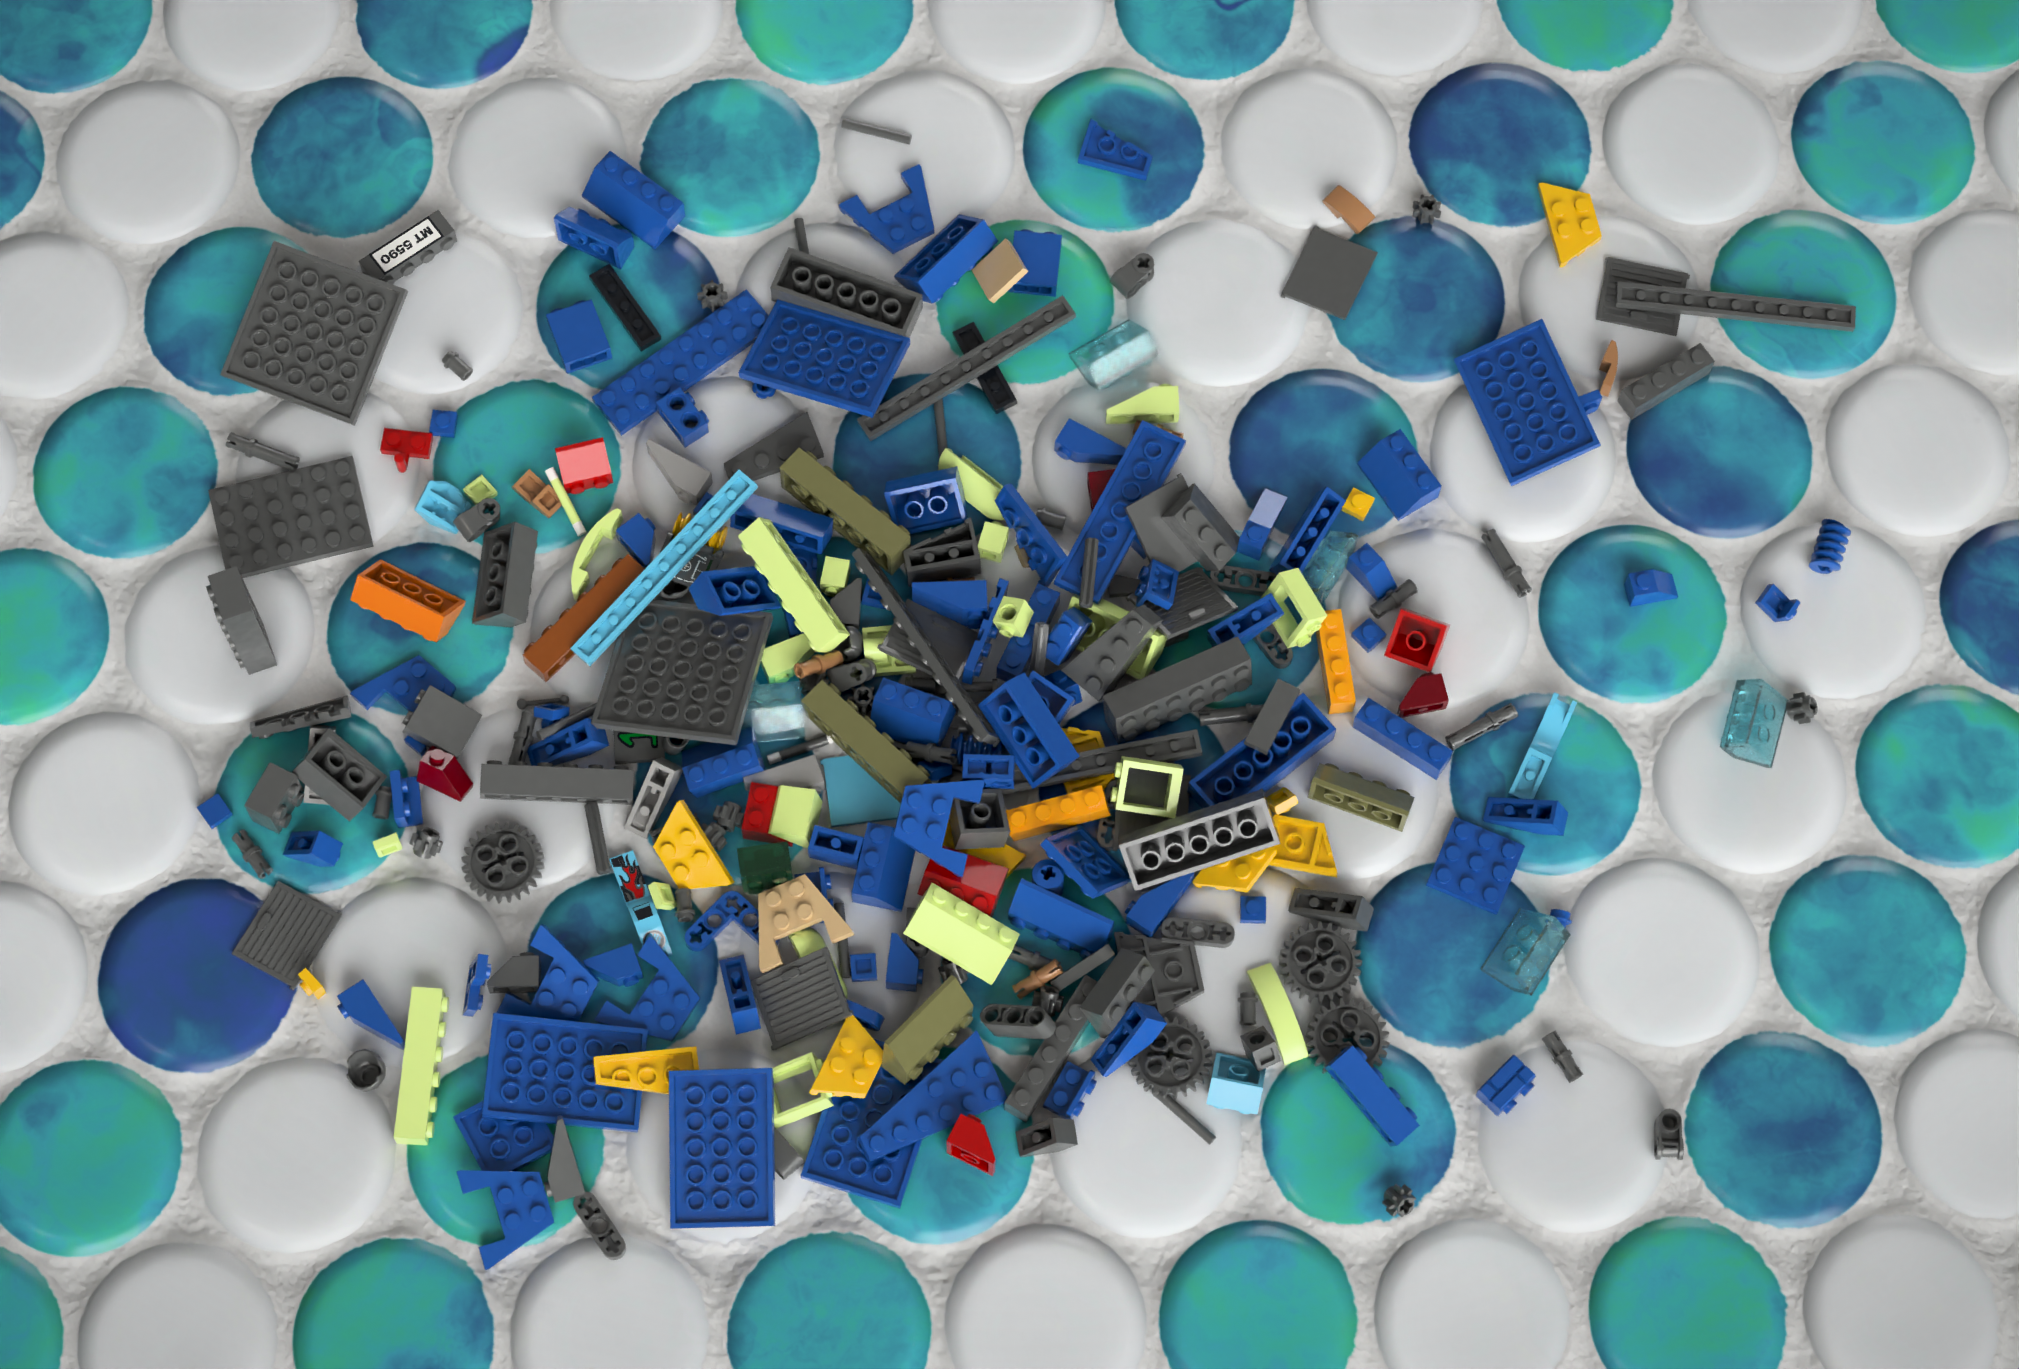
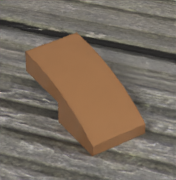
[1322,185,1375,234]
[1599,340,1618,397]
[512,469,562,518]

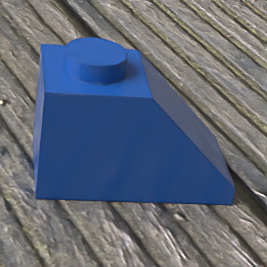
[616,513,656,569]
[1346,543,1397,601]
[1624,569,1678,607]
[283,831,343,867]
[886,933,924,992]
[583,943,643,987]

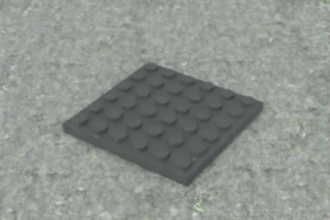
[220,241,408,426]
[591,599,773,745]

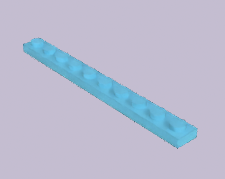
[571,470,758,666]

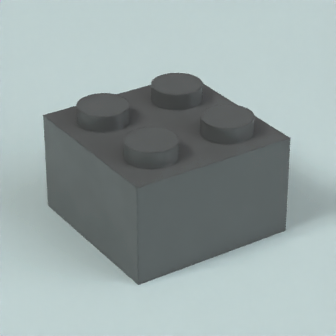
[244,762,304,834]
[949,788,1010,850]

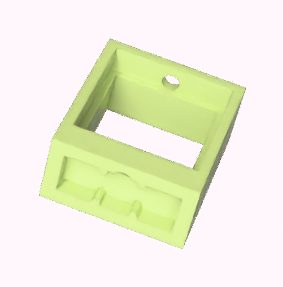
[1260,568,1327,648]
[1110,756,1184,818]
[773,1052,834,1129]

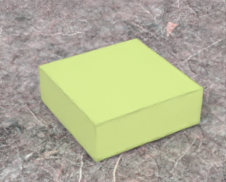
[463,474,498,505]
[373,833,402,858]
[648,882,677,910]

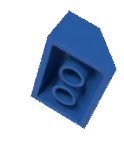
[554,207,635,269]
[1357,429,1441,521]
[884,466,968,534]
[688,566,781,616]
[870,677,956,747]
[682,727,766,798]
[852,822,916,912]

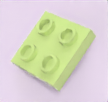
[862,625,916,677]

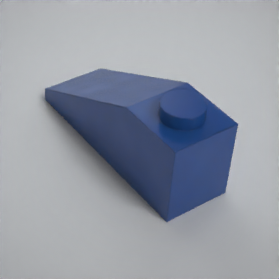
[1054,418,1126,465]
[1237,488,1288,561]
[1207,593,1284,647]
[527,718,610,766]
[1483,797,1568,836]
[1125,872,1195,938]
[719,955,761,1035]
[337,979,405,1050]
[1090,1001,1167,1077]

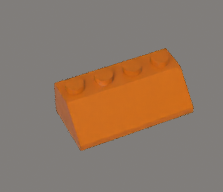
[350,559,466,642]

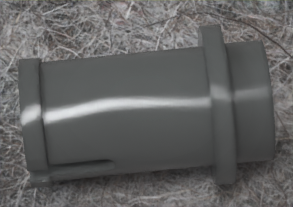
[442,351,473,381]
[1036,507,1066,531]
[905,675,936,694]
[372,786,392,820]
[675,888,695,922]
[1238,992,1258,1025]

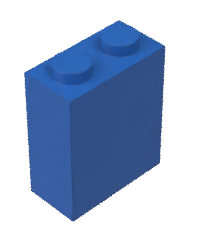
[1008,229,1062,297]
[546,299,613,374]

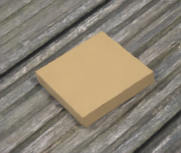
[972,238,1028,303]

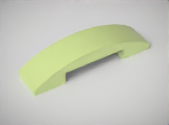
[571,508,623,601]
[1247,963,1309,1065]

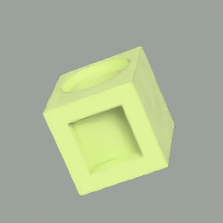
[978,521,1009,563]
[820,556,851,597]
[993,596,1034,638]

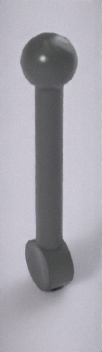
[517,695,569,710]

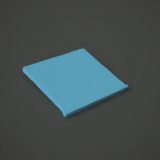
[820,756,900,828]

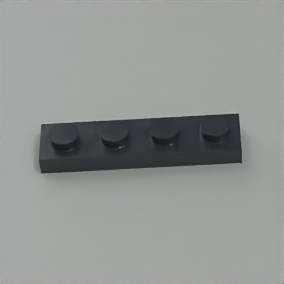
[589,264,661,352]
[952,322,1017,414]

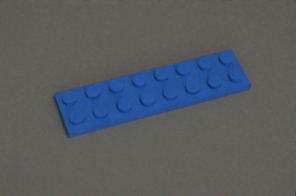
[592,289,769,436]
[1054,420,1186,604]

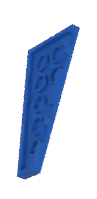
[858,1030,1008,1163]

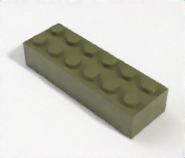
[779,447,911,576]
[801,680,932,803]

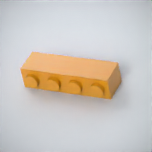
[1316,609,1356,714]
[1006,785,1111,842]

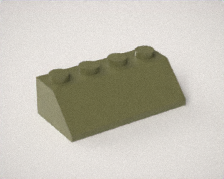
[1308,763,1415,832]
[881,975,974,1085]

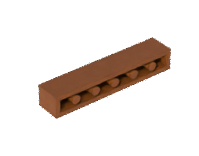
[523,554,645,682]

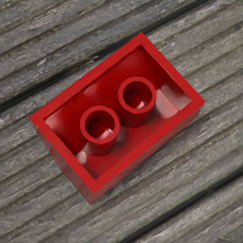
[917,845,1009,917]

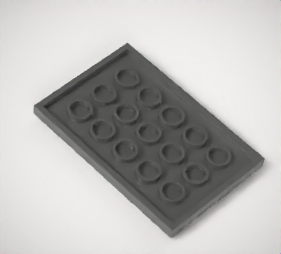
[208,456,374,578]

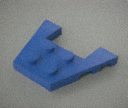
[838,164,935,254]
[350,655,456,757]
[893,780,985,878]
[497,924,600,1022]
[594,936,701,1042]
[456,1170,554,1270]

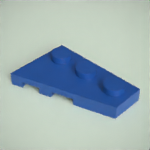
[1078,119,1153,181]

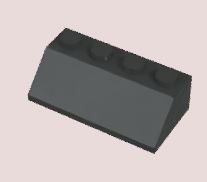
[472,522,538,628]

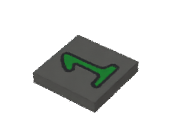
[613,731,665,765]

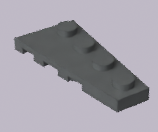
[724,412,824,481]
[250,695,351,739]

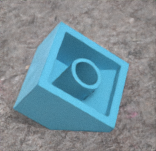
[1206,1052,1266,1114]

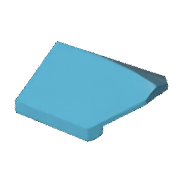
[414,480,471,534]

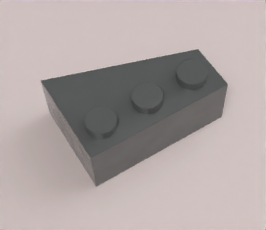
[903,517,981,587]

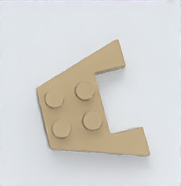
[758,874,854,973]

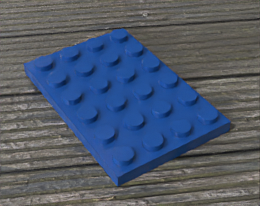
[738,299,910,418]
[1454,319,1601,486]
[482,1013,648,1133]
[801,1039,943,1209]
[669,1068,775,1229]

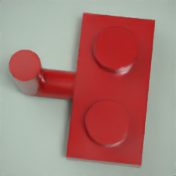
[380,428,433,473]

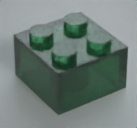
[737,841,793,894]

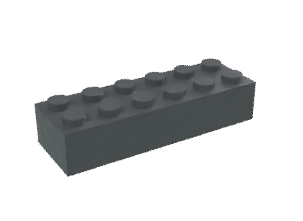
[770,247,923,338]
[206,566,277,675]
[1103,636,1252,744]
[1118,789,1280,891]

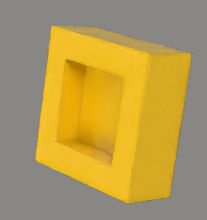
[1341,487,1375,521]
[1266,787,1298,815]
[298,968,326,999]

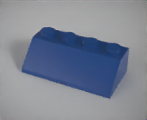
[582,151,685,249]
[894,214,998,304]
[978,672,1080,789]
[1008,878,1114,959]

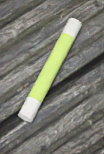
[545,467,586,536]

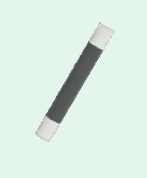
[767,735,834,765]

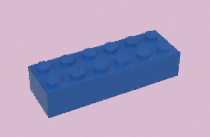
[1187,693,1336,809]

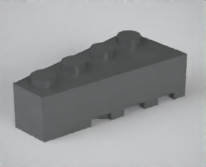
[1061,605,1163,701]

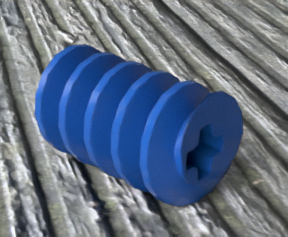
[1809,519,1851,574]
[950,732,1003,765]
[1032,859,1064,896]

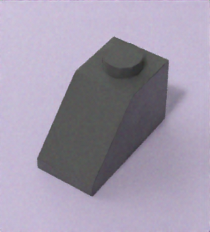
[830,578,863,630]
[487,952,541,994]
[1016,1117,1078,1157]

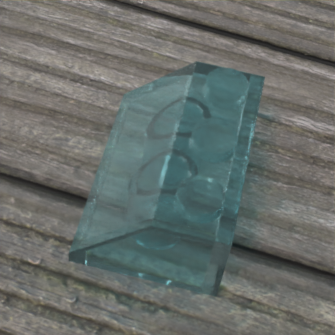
[1068,319,1159,390]
[1303,531,1358,606]
[1720,679,1789,768]
[741,681,805,742]
[1480,908,1571,996]

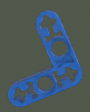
[685,891,780,952]

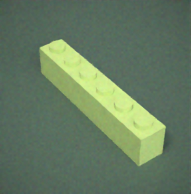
[738,517,850,653]
[394,987,449,1145]

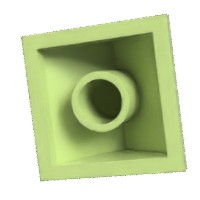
[768,785,823,849]

